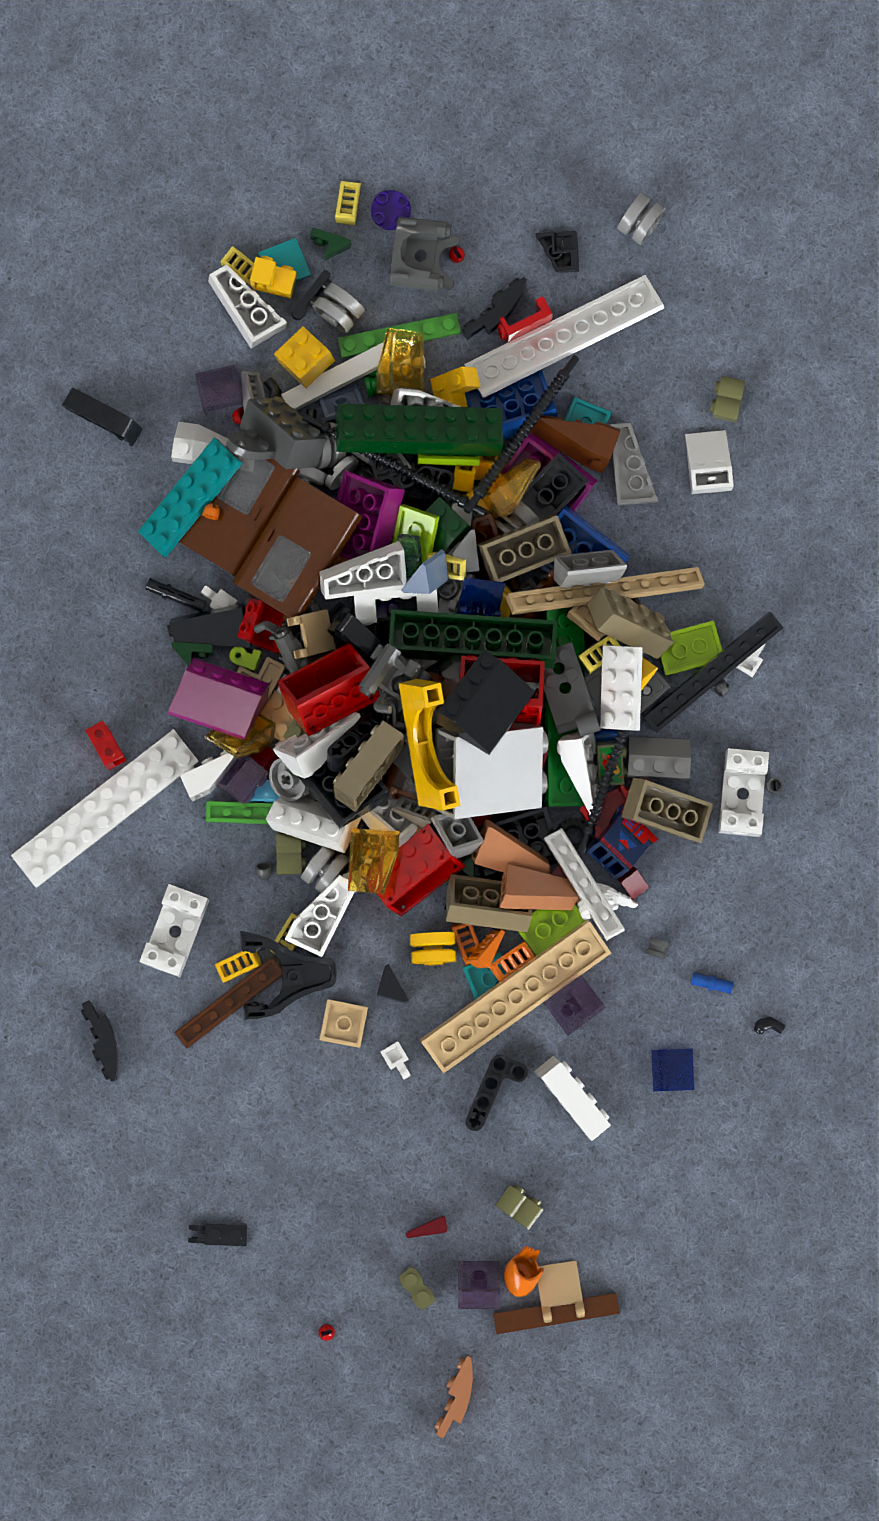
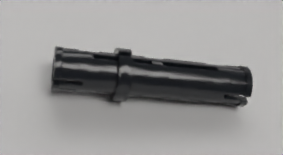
[145,578,207,612]

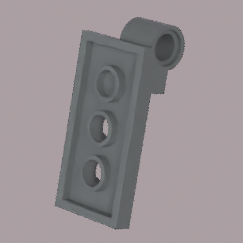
[543,642,601,737]

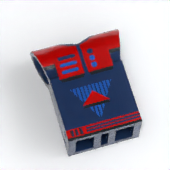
[586,804,659,880]

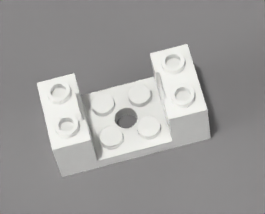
[354,574,438,626]
[718,748,769,837]
[139,884,209,977]

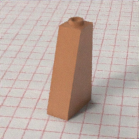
[471,819,551,874]
[500,864,580,910]

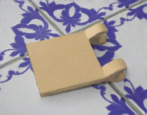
[287,609,336,659]
[538,1261,585,1323]

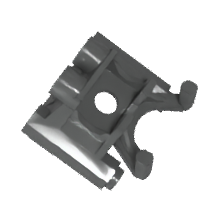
[390,217,460,291]
[254,596,339,673]
[359,644,432,731]

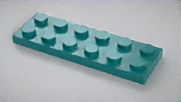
[138,437,243,557]

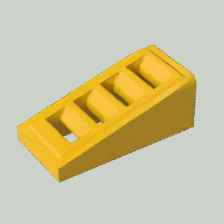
[215,951,262,983]

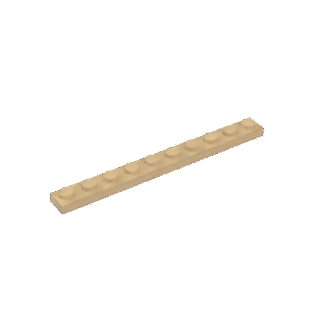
[506,567,704,615]

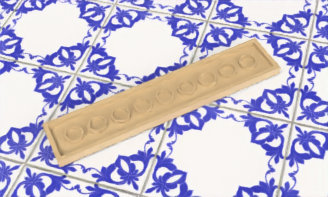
[420,919,611,1074]

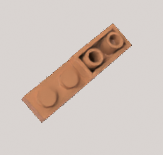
[434,1355,473,1438]

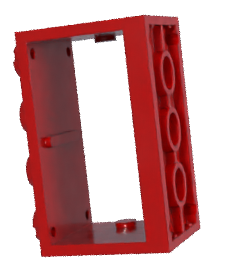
[277,643,380,737]
[459,655,545,724]
[365,824,465,917]

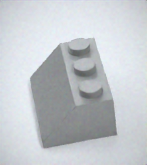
[554,550,627,588]
[627,737,691,781]

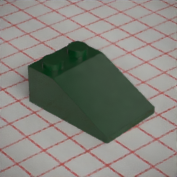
[425,497,472,555]

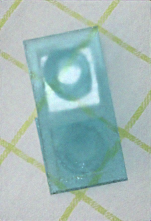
[397,533,422,578]

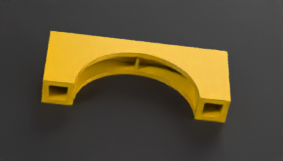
[398,679,461,811]

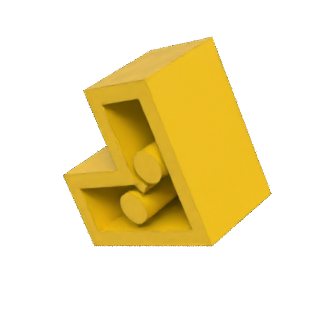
[250,256,297,299]
[430,366,481,407]
[452,456,498,492]

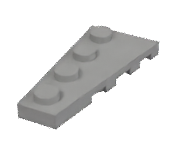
[610,423,658,506]

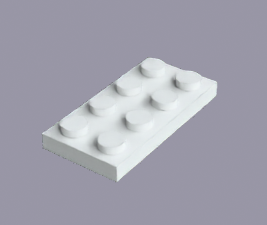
[600,645,642,731]

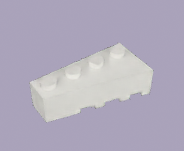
[208,265,287,349]
[319,541,407,599]
[534,1056,611,1141]

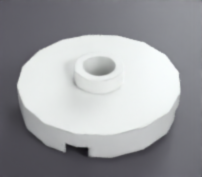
[325,455,359,490]

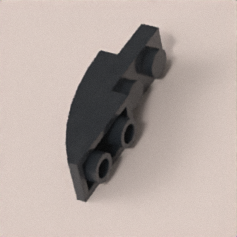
[463,277,527,340]
[81,1000,118,1082]

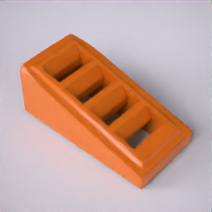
[450,923,479,966]
[467,929,505,968]
[489,942,535,982]

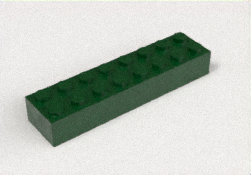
[335,404,503,456]
[389,609,557,668]

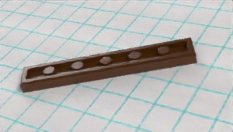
[174,957,282,1049]
[493,1293,620,1334]

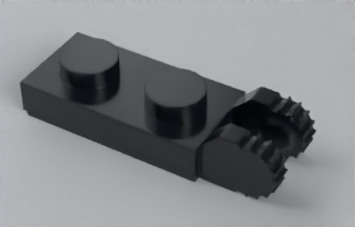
[292,270,331,321]
[188,1224,247,1246]

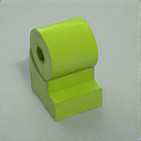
[229,647,263,673]

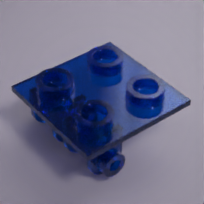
[457,577,505,617]
[651,1049,695,1092]

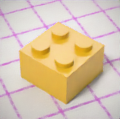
[274,326,335,388]

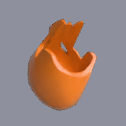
[504,1246,544,1297]

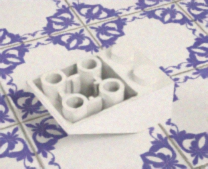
[685,430,734,495]
[180,748,239,801]

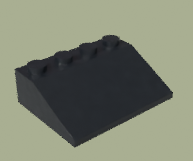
[436,650,535,755]
[297,760,389,829]
[477,799,557,881]

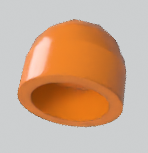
[202,503,220,520]

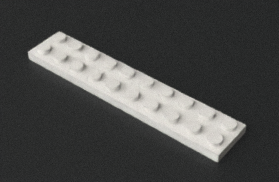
[464,275,664,398]
[11,729,199,888]

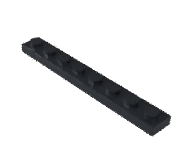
[643,611,783,733]

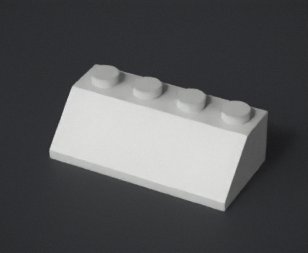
[266,797,362,853]

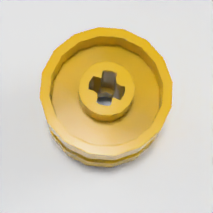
[410,932,456,966]

